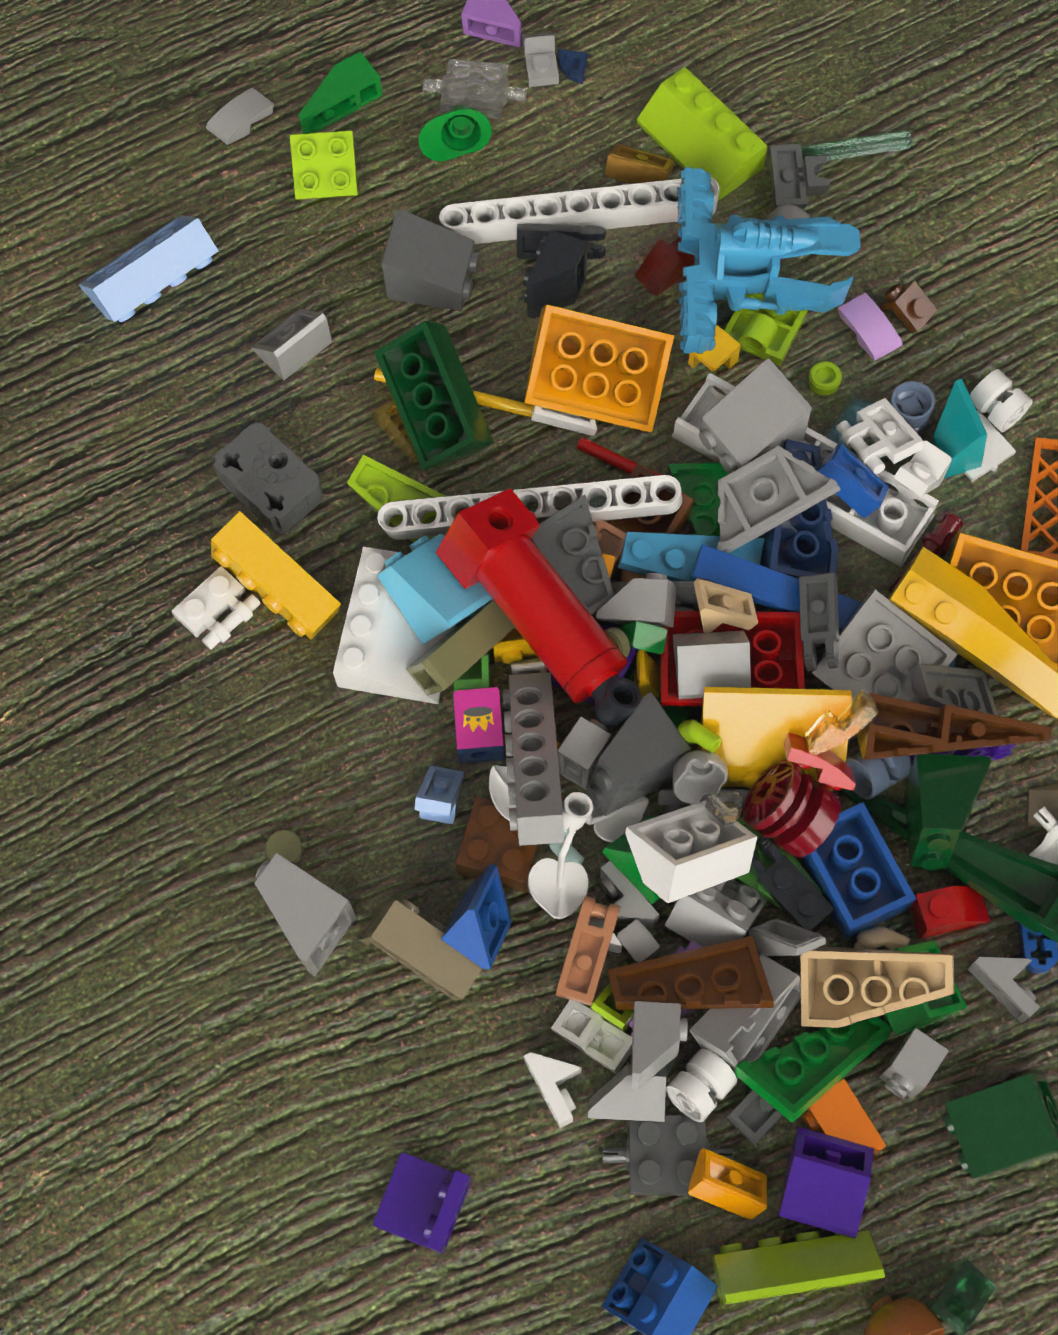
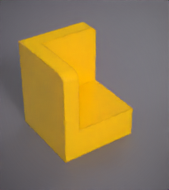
[688,325,741,371]

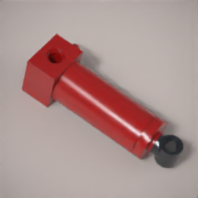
[436,488,641,727]

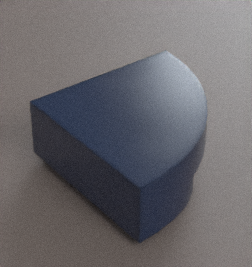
[558,49,588,84]

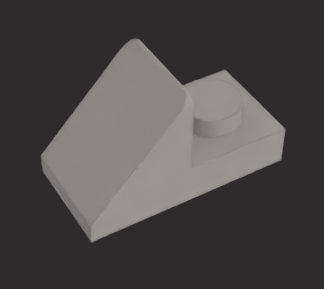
[522,31,559,87]
[600,861,659,927]
[968,957,1040,1024]

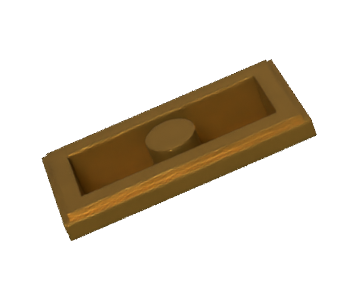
[605,143,675,184]

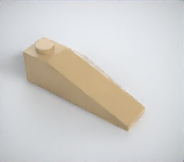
[800,947,954,1028]

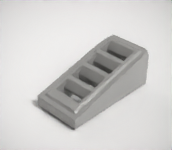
[749,918,826,956]

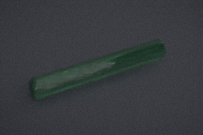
[801,130,912,161]

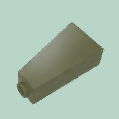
[406,599,515,696]

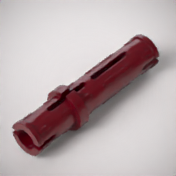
[888,512,964,594]

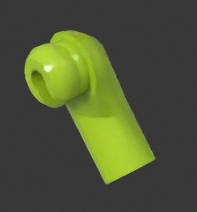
[678,719,722,753]

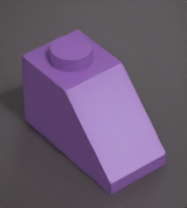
[462,0,522,47]

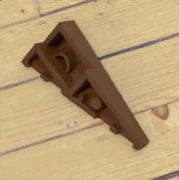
[857,693,1051,760]

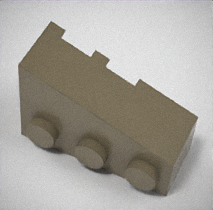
[359,899,482,1000]

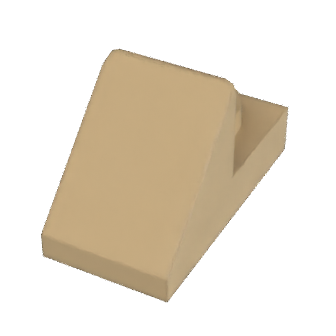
[694,578,758,633]

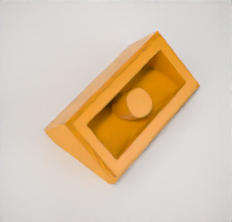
[688,1148,767,1220]

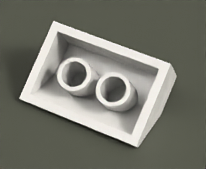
[625,800,757,903]

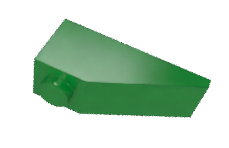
[298,51,383,134]

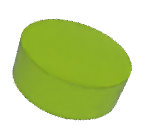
[808,361,842,396]

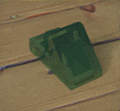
[926,1258,996,1335]

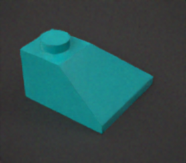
[932,379,987,479]

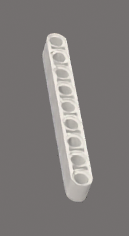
[439,178,719,244]
[378,475,683,540]

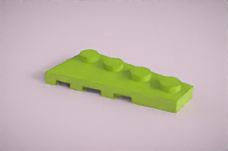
[347,455,466,543]

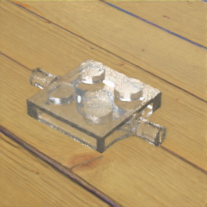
[423,59,527,119]

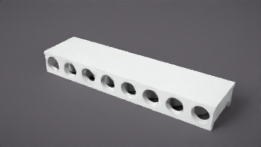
[672,373,939,567]

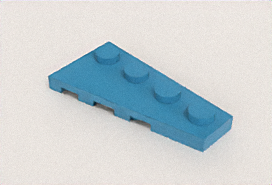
[618,532,765,581]

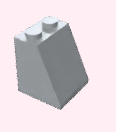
[699,358,812,474]
[255,853,356,977]

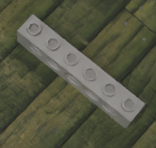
[503,672,564,846]

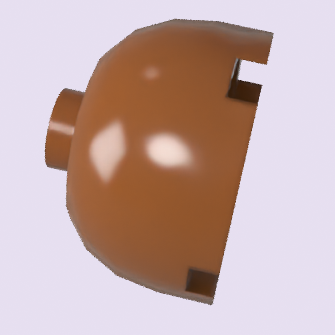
[863,1296,945,1335]

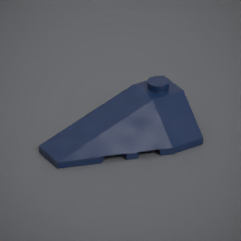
[760,439,838,579]

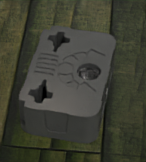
[213,423,324,534]

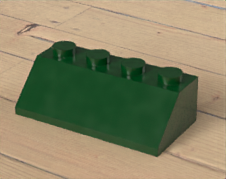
[374,320,494,471]

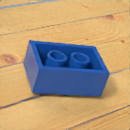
[801,802,916,940]

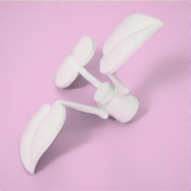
[489,765,649,919]

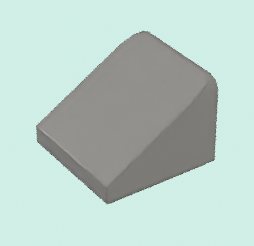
[617,919,660,963]

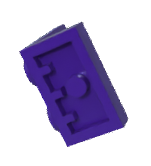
[373,1153,472,1255]

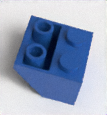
[601,1238,718,1335]

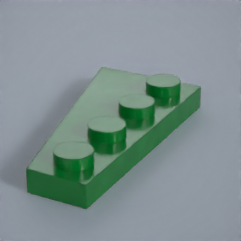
[735,1017,892,1123]

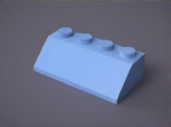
[79,215,218,322]

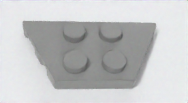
[717,446,841,554]

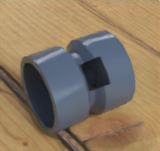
[890,381,935,437]
[846,751,912,800]

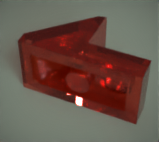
[635,237,694,297]

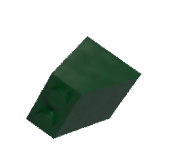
[904,754,991,870]
[943,1073,1058,1179]

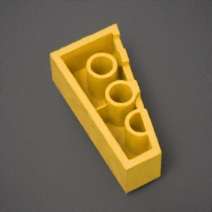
[211,511,341,640]

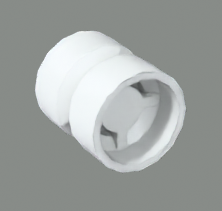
[970,369,1033,432]
[666,1048,737,1122]

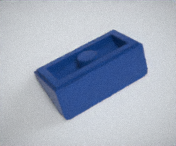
[817,443,889,518]

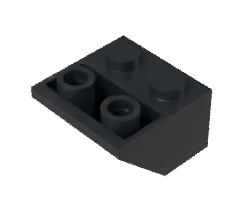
[523,230,587,319]

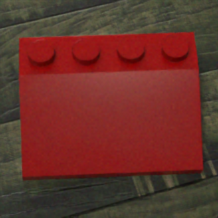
[660,611,805,706]

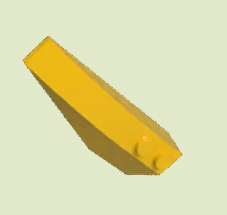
[888,547,1058,720]

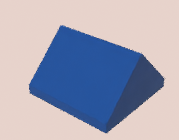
[441,864,512,969]

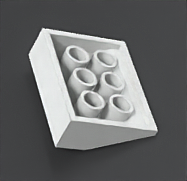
[333,547,456,704]

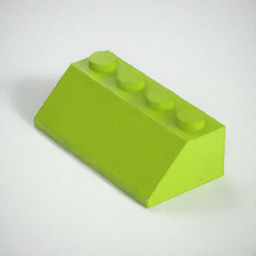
[637,67,767,201]
[712,1230,885,1305]

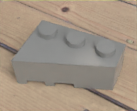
[689,954,801,1073]

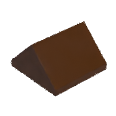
[604,464,695,534]

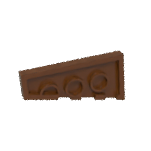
[607,936,774,1010]

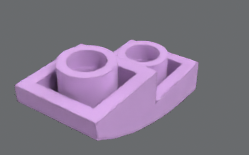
[838,293,903,361]

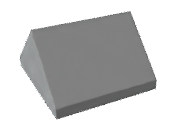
[251,309,332,381]
[673,631,751,699]

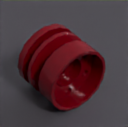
[742,760,841,857]

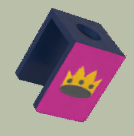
[453,687,505,764]

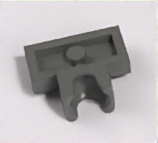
[768,144,830,209]

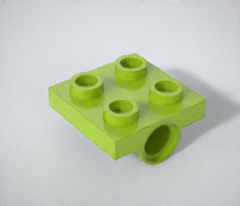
[290,131,358,200]
[724,293,808,366]

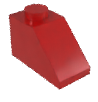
[910,886,991,939]

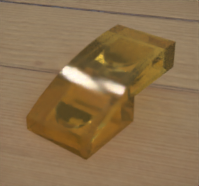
[804,690,879,755]

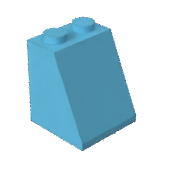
[377,533,492,644]

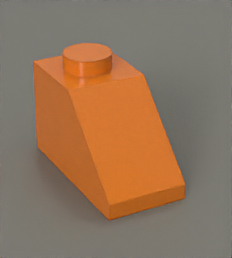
[801,1079,886,1154]

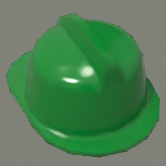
[418,105,492,162]

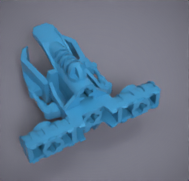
[677,167,860,354]

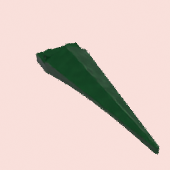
[837,788,1058,943]

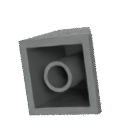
[382,209,480,311]
[586,692,691,816]

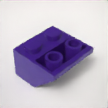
[779,1127,874,1238]

